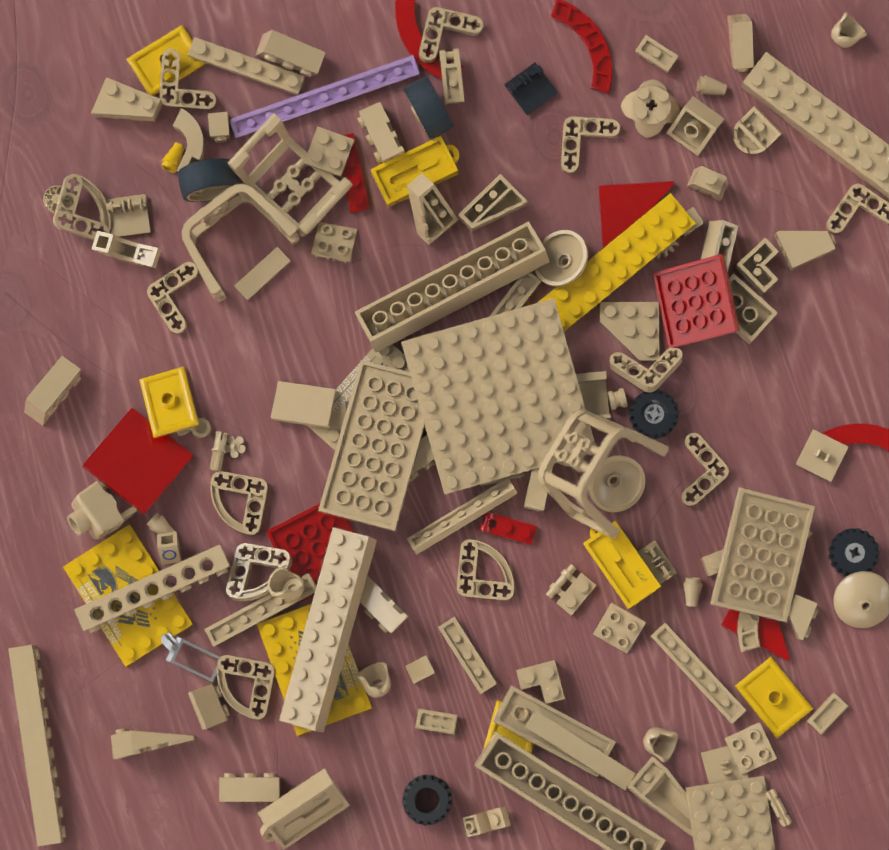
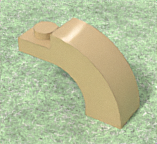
[173,108,205,173]
[91,231,161,268]

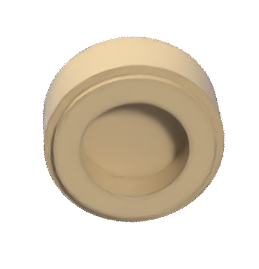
[191,418,211,438]

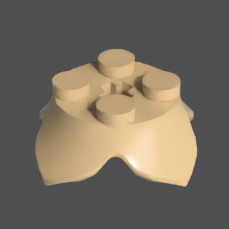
[621,80,680,138]

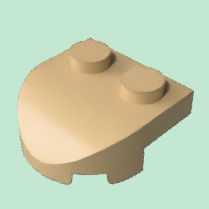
[734,106,782,154]

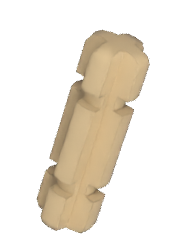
[766,789,792,827]

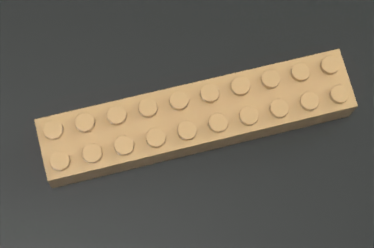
[740,52,889,200]
[355,221,550,352]
[279,528,377,732]
[474,731,666,850]

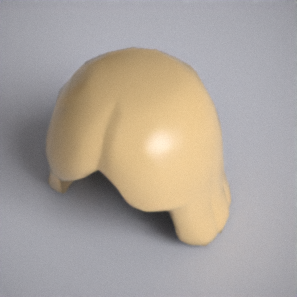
[831,12,867,48]
[268,567,304,601]
[357,662,391,698]
[643,727,678,763]

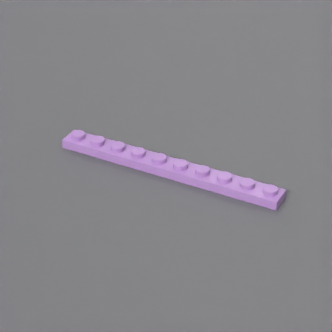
[229,55,419,138]

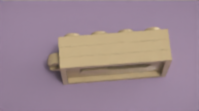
[258,768,350,850]

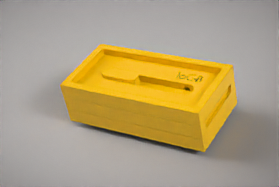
[370,136,459,208]
[583,521,662,609]

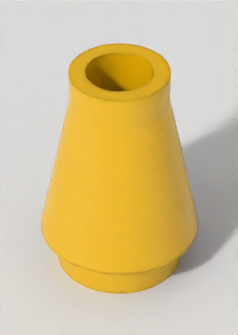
[161,142,185,173]

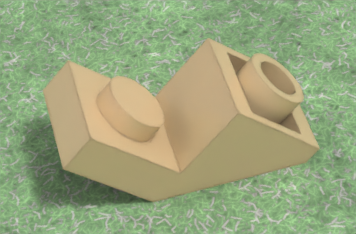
[462,806,511,837]

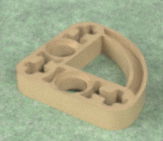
[53,174,111,240]
[210,471,268,535]
[457,539,514,600]
[226,543,292,601]
[217,655,274,719]

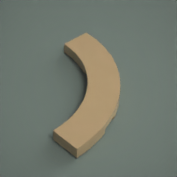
[737,571,800,652]

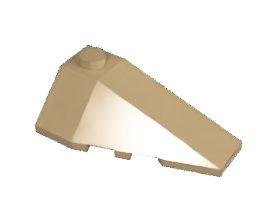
[111,727,196,759]

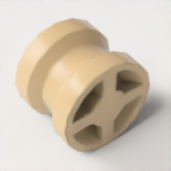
[607,388,627,410]

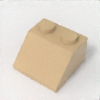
[667,96,724,156]
[188,683,230,730]

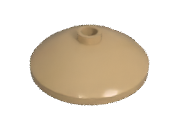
[535,230,588,287]
[588,455,645,512]
[833,571,889,628]

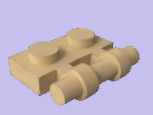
[546,564,596,616]

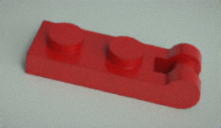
[479,512,537,545]

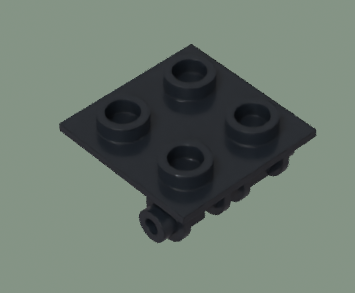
[504,62,558,116]

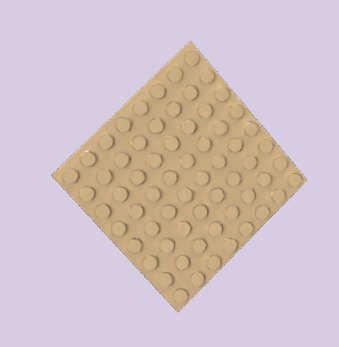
[401,298,595,494]

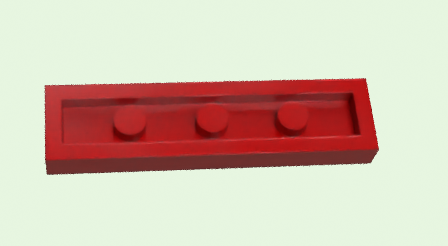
[342,133,370,213]

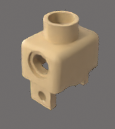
[67,481,137,540]

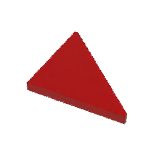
[598,181,674,249]
[721,609,790,661]

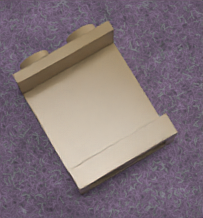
[576,371,611,420]

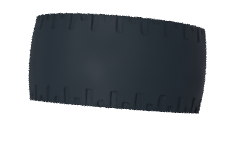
[403,76,454,139]
[178,158,239,202]

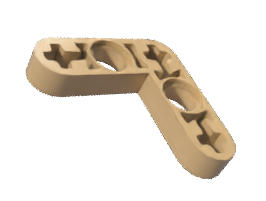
[419,7,483,63]
[160,49,216,109]
[561,117,620,174]
[826,184,889,234]
[147,262,198,334]
[610,347,683,393]
[681,433,729,506]

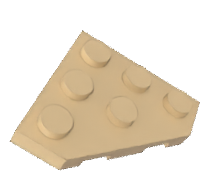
[600,302,659,361]

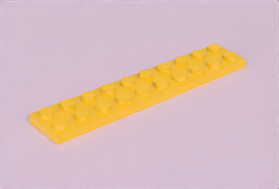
[538,193,696,332]

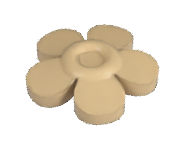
[225,436,246,458]

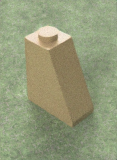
[727,14,754,72]
[774,231,836,271]
[523,467,553,513]

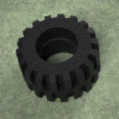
[402,774,452,826]

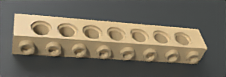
[74,545,231,633]

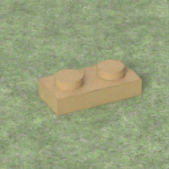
[635,35,678,73]

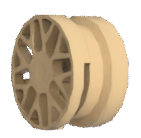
[43,185,72,214]

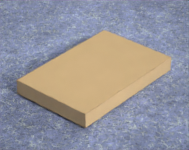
[271,381,336,428]

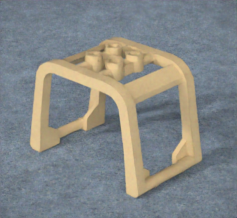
[228,113,353,237]
[182,184,300,303]
[538,410,668,539]

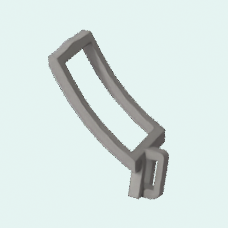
[161,632,226,683]

